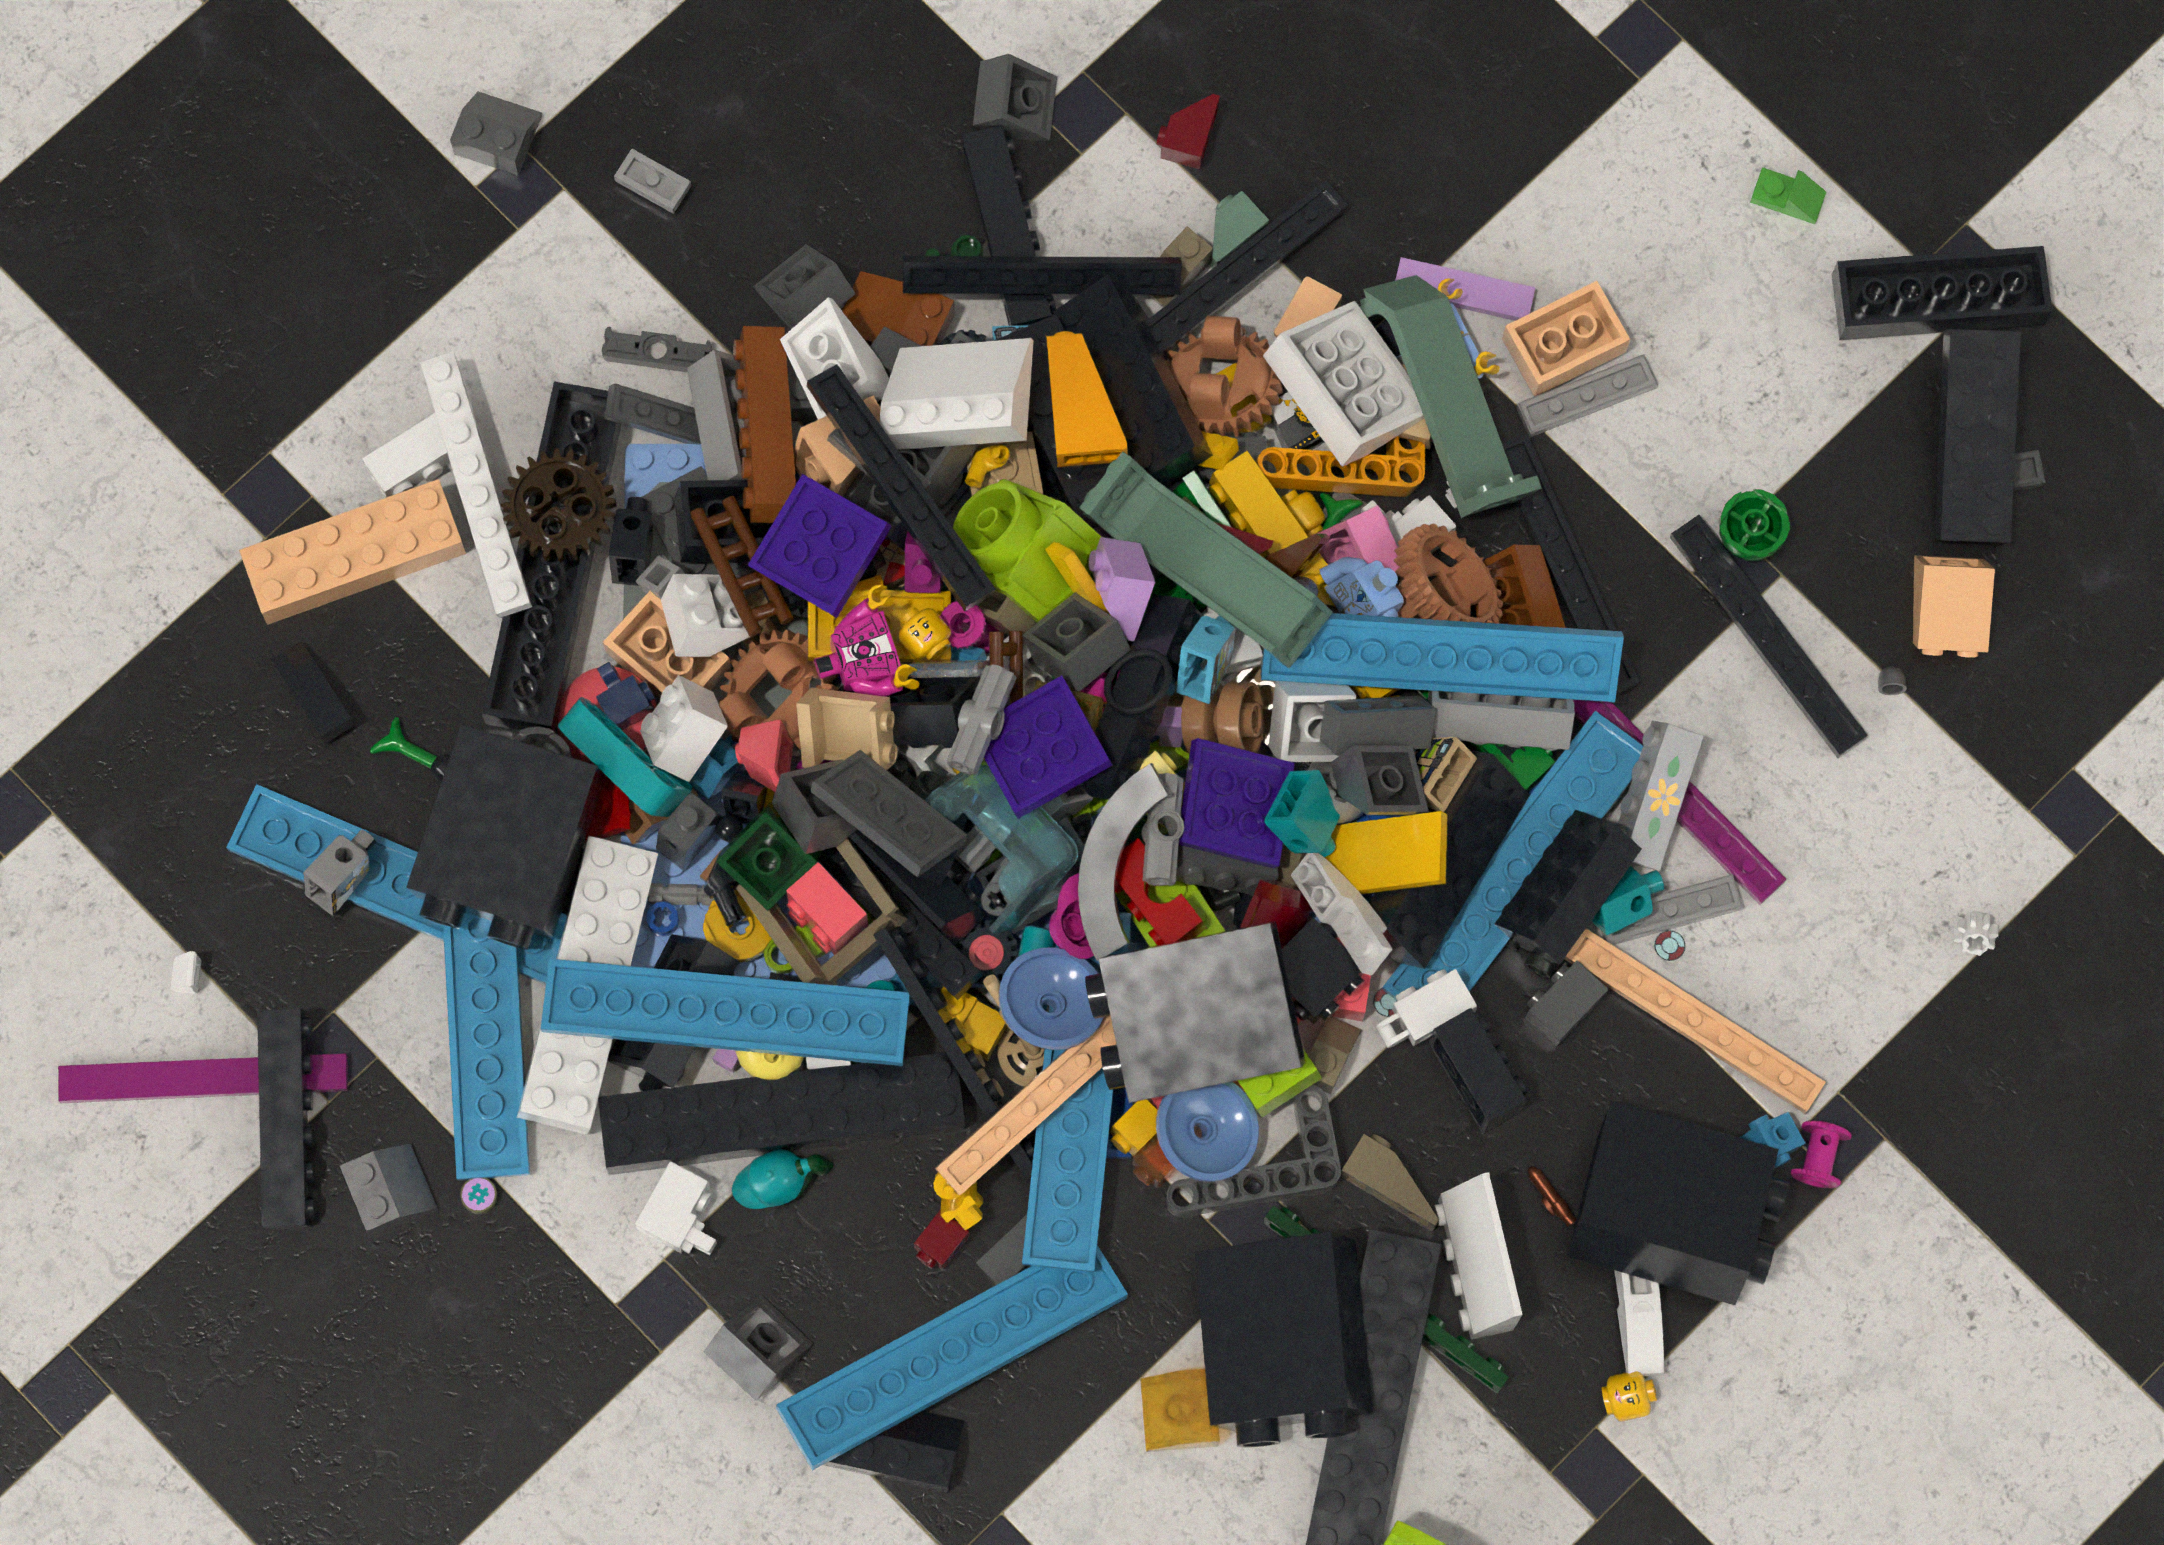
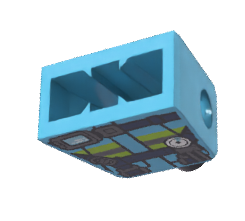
[1176,616,1236,704]

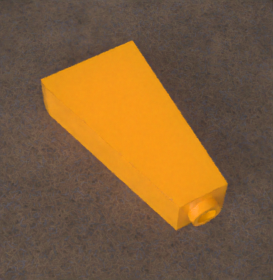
[1046,331,1128,467]

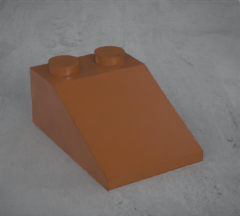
[842,271,955,346]

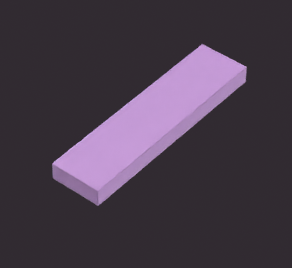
[1396,257,1535,321]

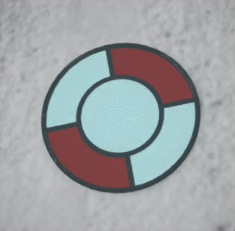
[1654,930,1685,961]
[1373,988,1397,1017]

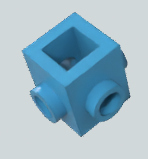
[1740,1112,1806,1169]

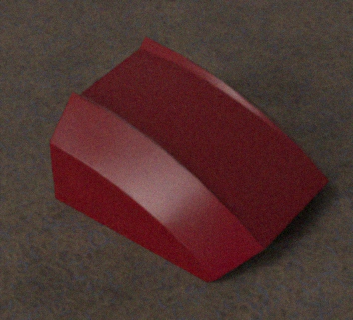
[1240,879,1313,948]

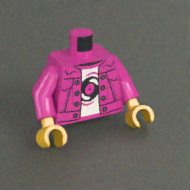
[814,585,919,697]

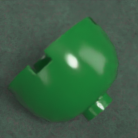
[1719,489,1790,561]

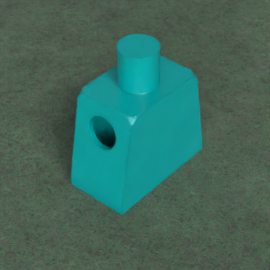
[1264,770,1340,857]
[1591,866,1664,936]

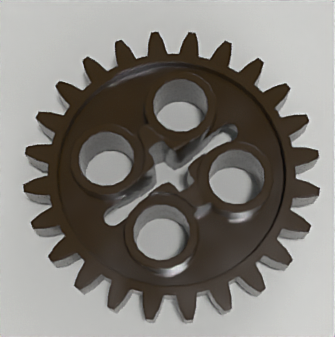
[501,448,617,563]

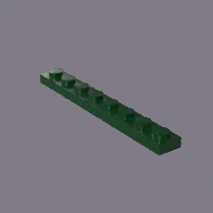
[1263,1205,1509,1394]

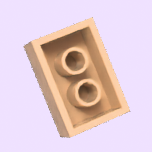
[1502,281,1630,397]
[603,591,731,698]

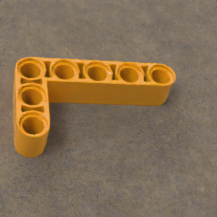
[1255,436,1425,497]

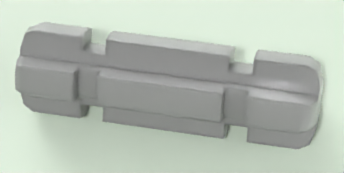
[648,883,714,906]

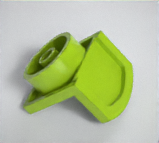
[953,479,1101,623]

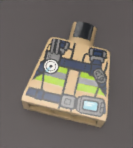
[1414,737,1477,812]

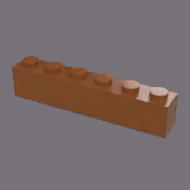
[733,326,796,523]

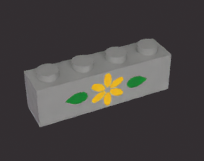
[1617,720,1704,871]

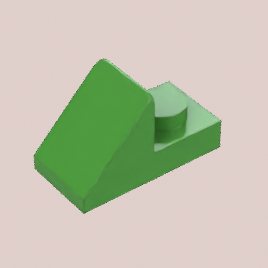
[1750,167,1826,224]

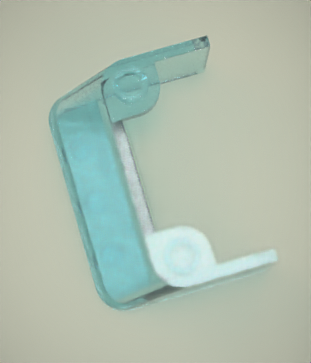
[924,759,1078,934]

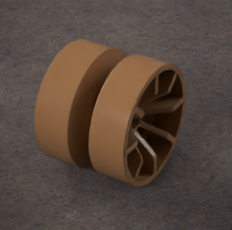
[1181,682,1264,754]

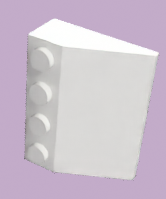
[1263,301,1424,467]
[879,338,1033,450]
[1434,1172,1523,1339]

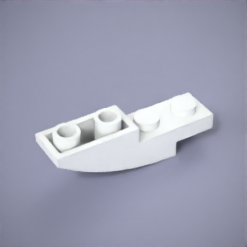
[1291,853,1393,975]
[1614,1270,1664,1376]

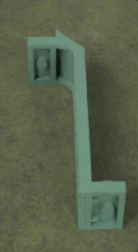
[1360,275,1542,518]
[1079,452,1333,669]

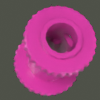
[940,601,1000,654]
[1791,1121,1852,1188]

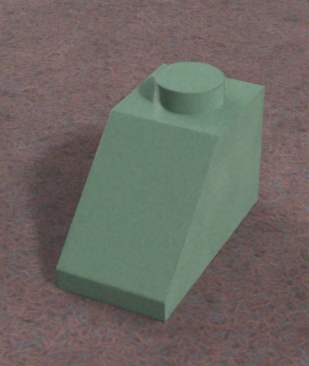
[1211,191,1269,269]

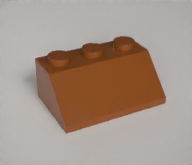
[1473,544,1566,628]

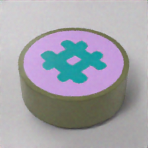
[460,1178,498,1214]

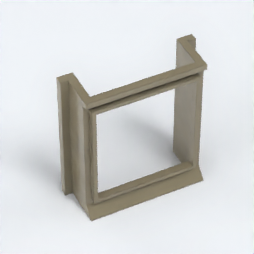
[736,837,908,985]

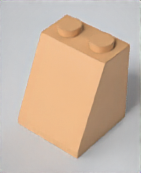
[794,396,881,497]
[1913,555,1995,657]

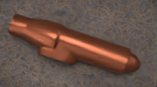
[1528,1166,1576,1227]

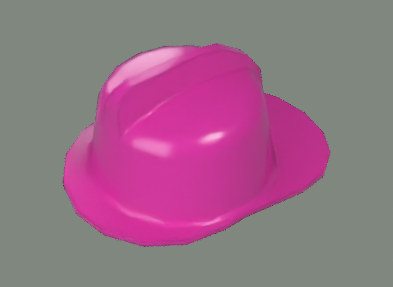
[1049,873,1094,959]

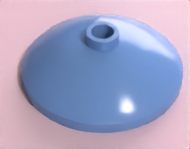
[998,947,1104,1050]
[1156,1082,1259,1182]

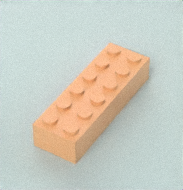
[239,479,466,625]

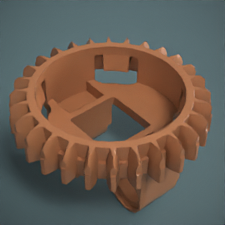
[1166,316,1283,437]
[1394,523,1503,624]
[719,630,839,757]

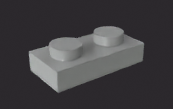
[614,149,691,214]

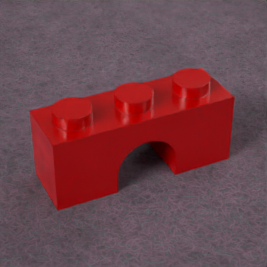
[1115,838,1207,945]

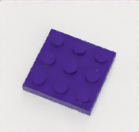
[748,474,892,618]
[984,675,1112,819]
[1178,738,1294,868]

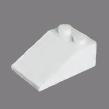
[780,297,889,420]

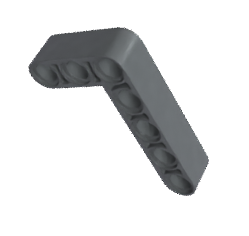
[1166,1085,1341,1217]

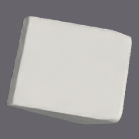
[171,951,201,994]

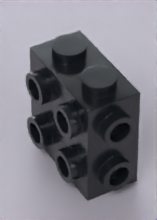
[1282,918,1365,1025]

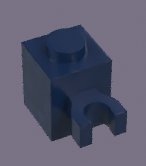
[596,662,656,730]

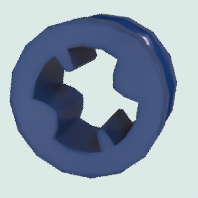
[646,902,679,937]

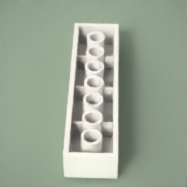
[517,836,658,1135]

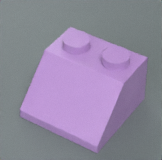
[1088,537,1155,641]

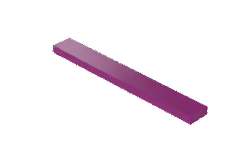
[1573,699,1786,905]
[58,1054,348,1103]

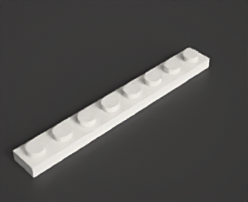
[420,351,532,618]

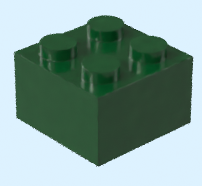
[716,802,822,911]

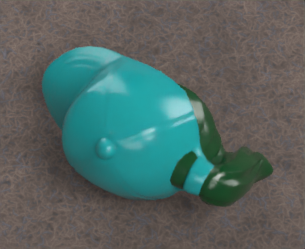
[732,1149,834,1209]

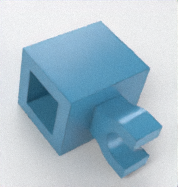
[689,735,741,800]

